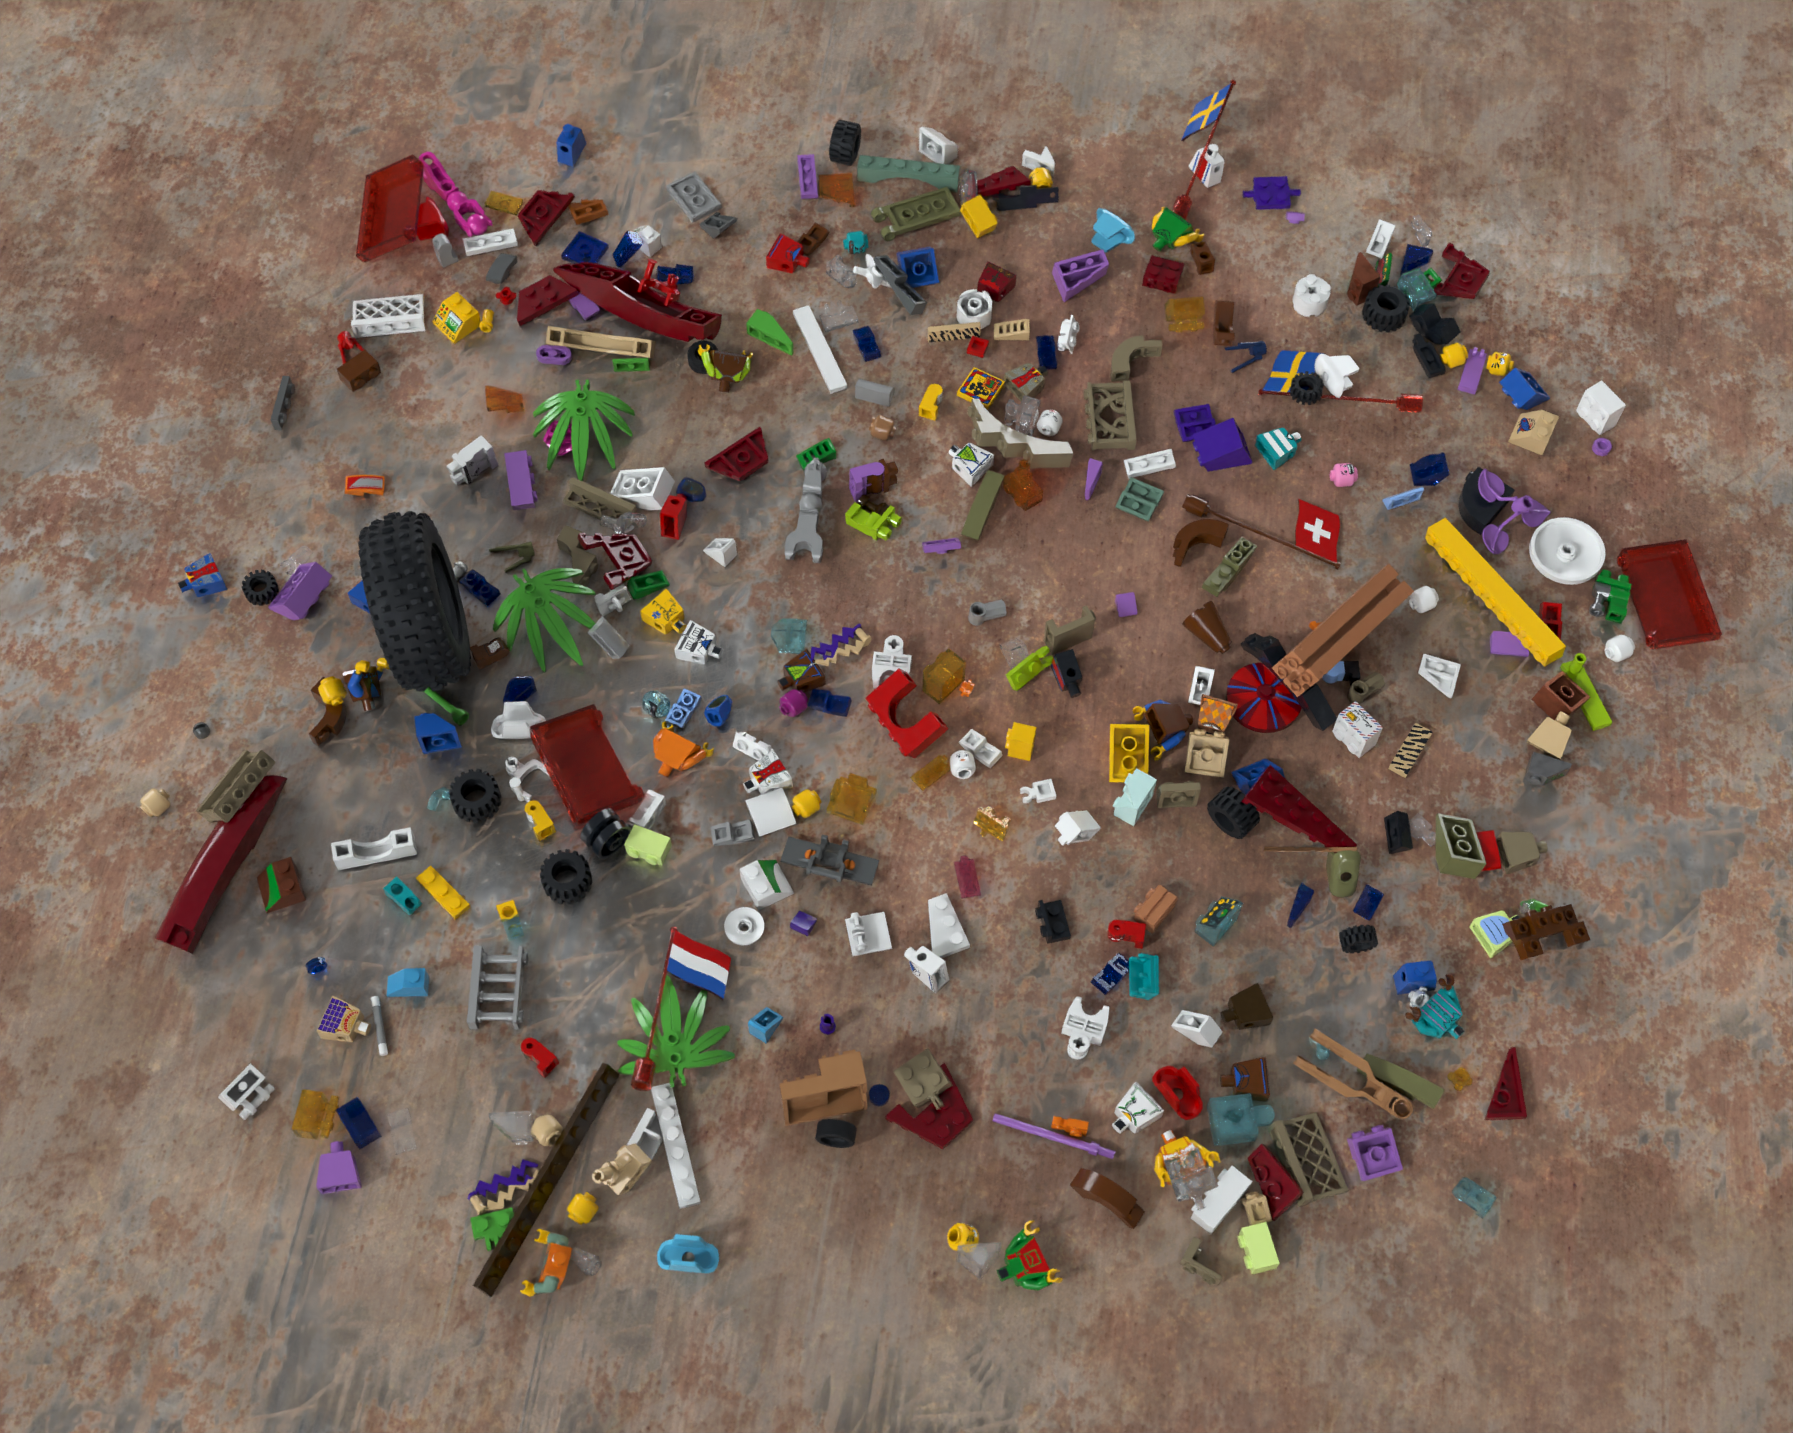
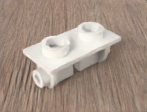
[1057,315,1079,354]
[733,732,774,761]

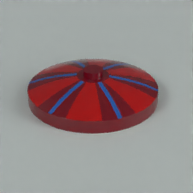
[1226,662,1301,733]

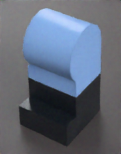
[1322,661,1361,686]

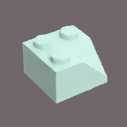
[1113,768,1157,826]

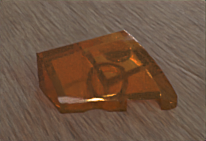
[818,173,855,207]
[485,385,525,413]

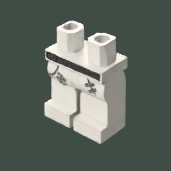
[447,435,498,486]

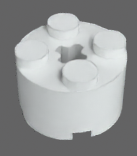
[1293,274,1331,317]
[957,289,992,329]

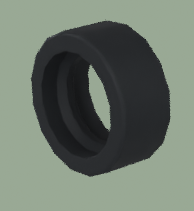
[815,1119,857,1148]

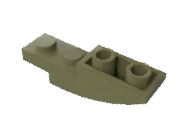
[1202,537,1257,597]

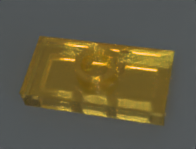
[485,191,523,216]

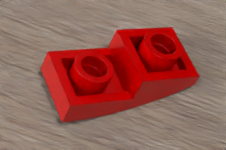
[1476,830,1501,871]

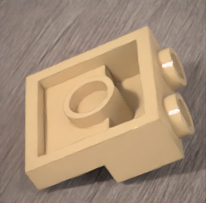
[1185,729,1229,777]

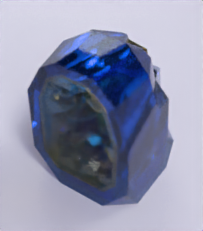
[676,477,706,502]

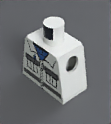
[675,620,723,665]

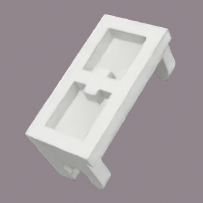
[627,790,666,830]

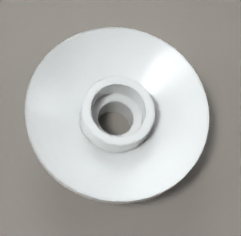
[724,907,764,945]

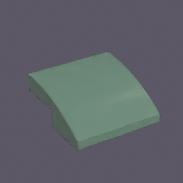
[1115,477,1164,522]

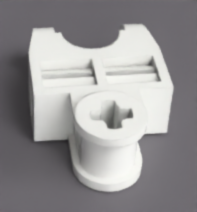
[872,635,912,689]
[1061,996,1109,1060]

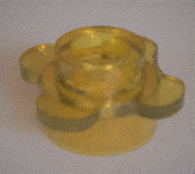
[1447,1067,1473,1091]

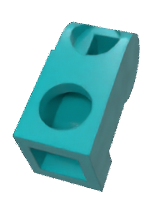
[383,876,422,915]

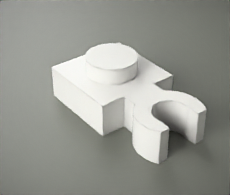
[1020,779,1056,803]

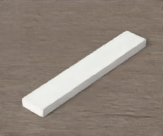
[793,305,847,394]

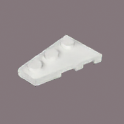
[928,893,970,958]

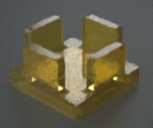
[826,773,877,825]

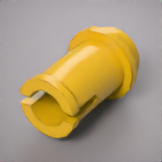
[479,309,494,333]

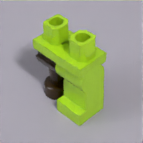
[845,494,902,541]

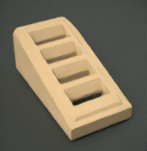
[994,319,1030,340]

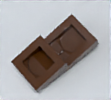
[797,222,830,256]

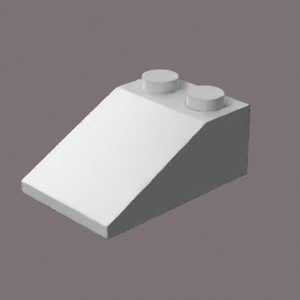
[610,467,675,511]

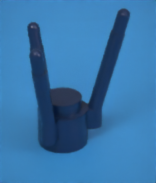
[1225,341,1267,373]

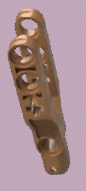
[1293,1029,1413,1119]

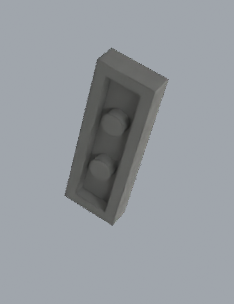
[271,376,295,431]

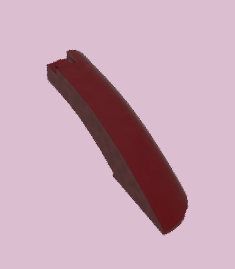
[553,262,722,342]
[155,775,287,954]

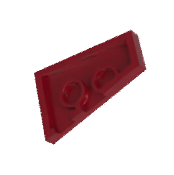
[975,166,1031,197]

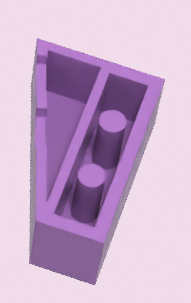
[1052,249,1109,302]
[504,450,538,511]

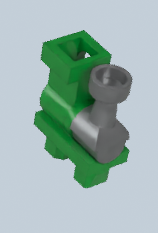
[1589,569,1632,624]

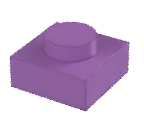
[1285,211,1305,224]

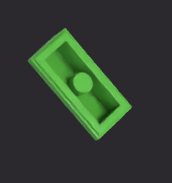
[613,358,650,372]

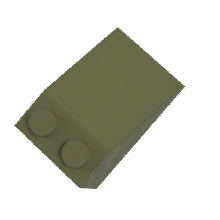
[1436,813,1486,879]

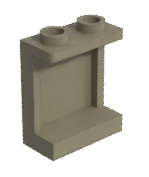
[1043,605,1096,655]

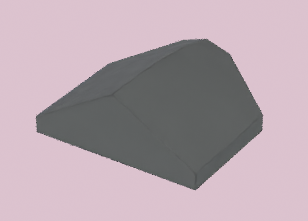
[699,212,738,239]

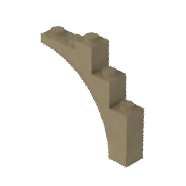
[968,399,1073,469]

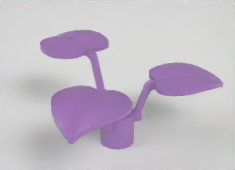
[1478,468,1551,555]

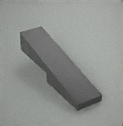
[873,255,928,316]

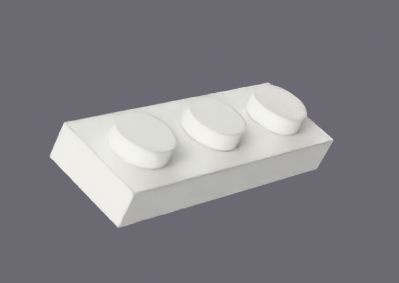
[463,228,518,256]

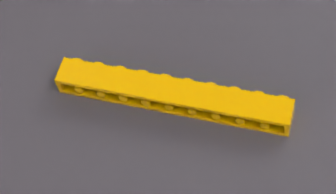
[1425,518,1566,667]

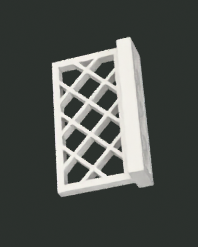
[351,294,425,338]

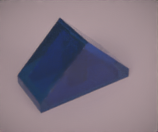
[1400,244,1434,276]

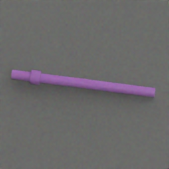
[993,1113,1115,1159]

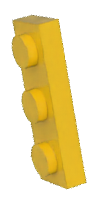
[416,865,470,920]

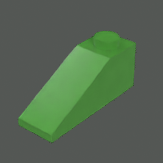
[746,309,794,356]

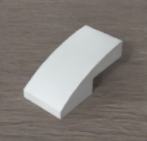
[959,729,1003,768]

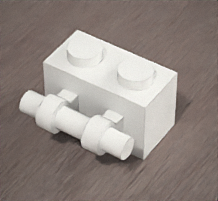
[218,1063,275,1120]

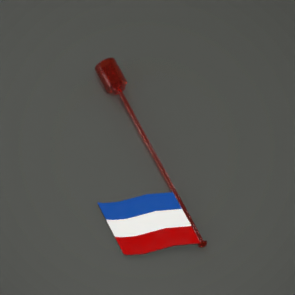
[631,926,731,1091]

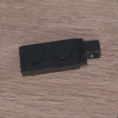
[1412,333,1446,379]

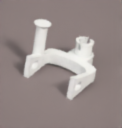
[505,757,557,802]

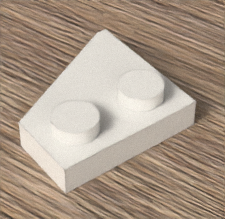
[1418,654,1461,698]

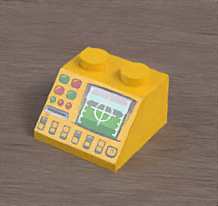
[432,292,481,344]

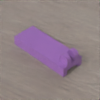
[1458,347,1487,395]

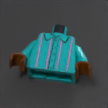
[1405,974,1465,1040]

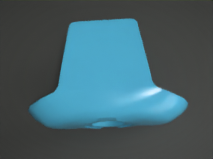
[1091,208,1135,252]
[657,1234,719,1273]

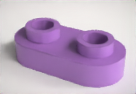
[536,345,572,365]

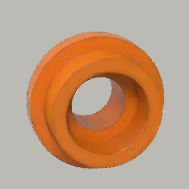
[959,679,975,697]

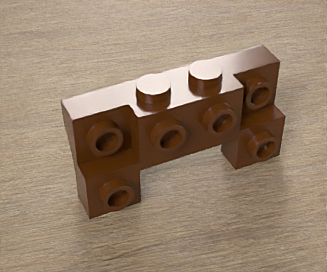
[1502,904,1590,961]

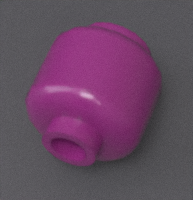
[779,689,808,717]

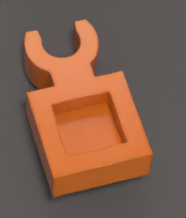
[1051,1116,1089,1137]

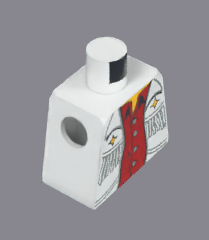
[743,750,793,795]

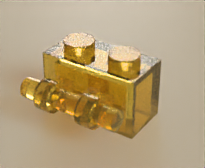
[1164,297,1205,333]
[291,1089,339,1140]

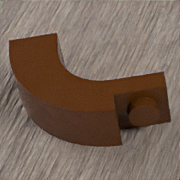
[1213,300,1235,346]
[1172,519,1229,567]
[309,676,346,746]
[1070,1168,1145,1229]

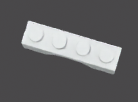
[331,827,417,870]

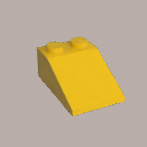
[1109,724,1149,782]

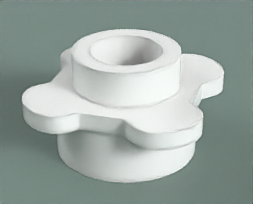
[1408,986,1429,1008]

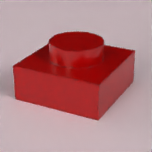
[967,336,989,358]

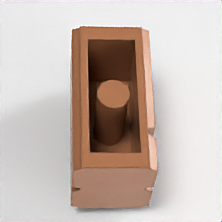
[1133,885,1178,933]

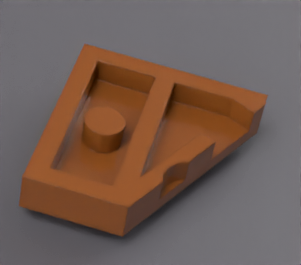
[568,199,608,225]

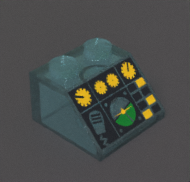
[1195,897,1243,947]

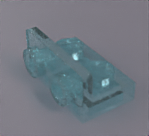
[1397,268,1437,311]

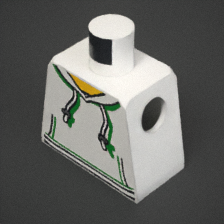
[1112,1082,1164,1134]

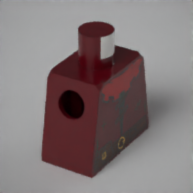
[977,261,1017,302]

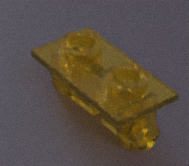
[910,755,951,791]

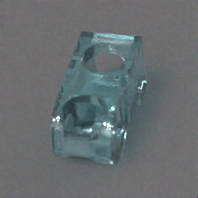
[1452,1177,1497,1219]

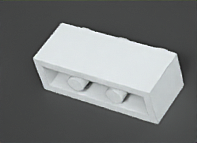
[1191,1166,1252,1234]

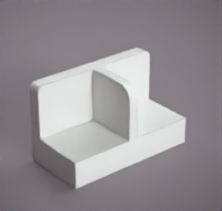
[627,1108,663,1160]

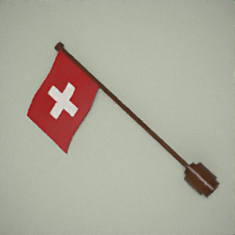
[1182,494,1341,570]

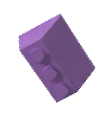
[268,562,332,620]

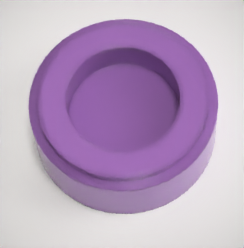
[1592,438,1612,456]

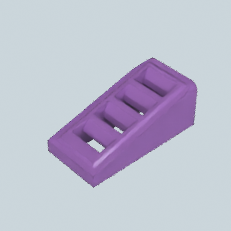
[1085,458,1103,500]

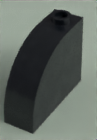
[1458,466,1515,535]

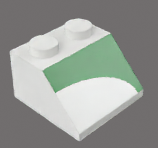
[740,860,794,911]

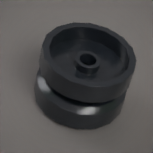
[580,808,632,859]

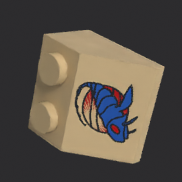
[1508,410,1559,455]

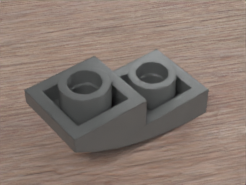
[485,253,517,284]

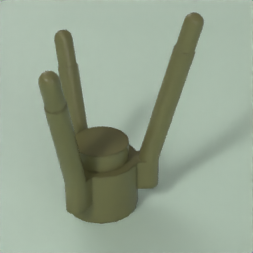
[489,542,535,572]

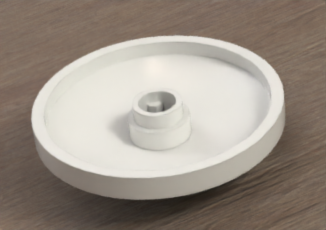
[1529,517,1605,585]

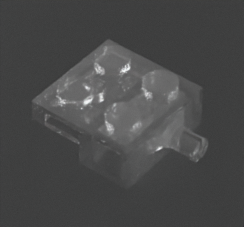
[1164,1147,1218,1211]

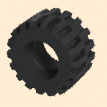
[829,119,861,166]
[1362,285,1410,333]
[449,769,502,823]
[1207,786,1260,839]
[540,849,592,904]

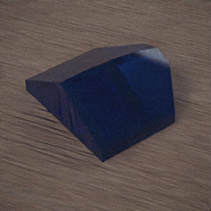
[1410,453,1450,486]
[503,676,537,704]

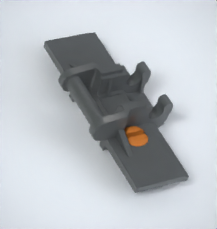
[780,834,879,886]

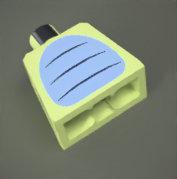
[1469,910,1520,958]

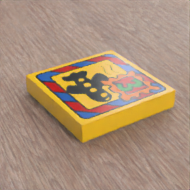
[957,367,1005,410]

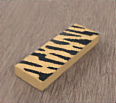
[927,322,981,343]
[1388,723,1433,778]

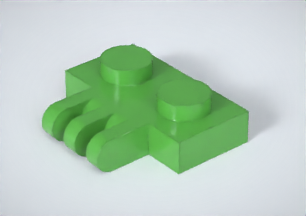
[470,1208,514,1251]

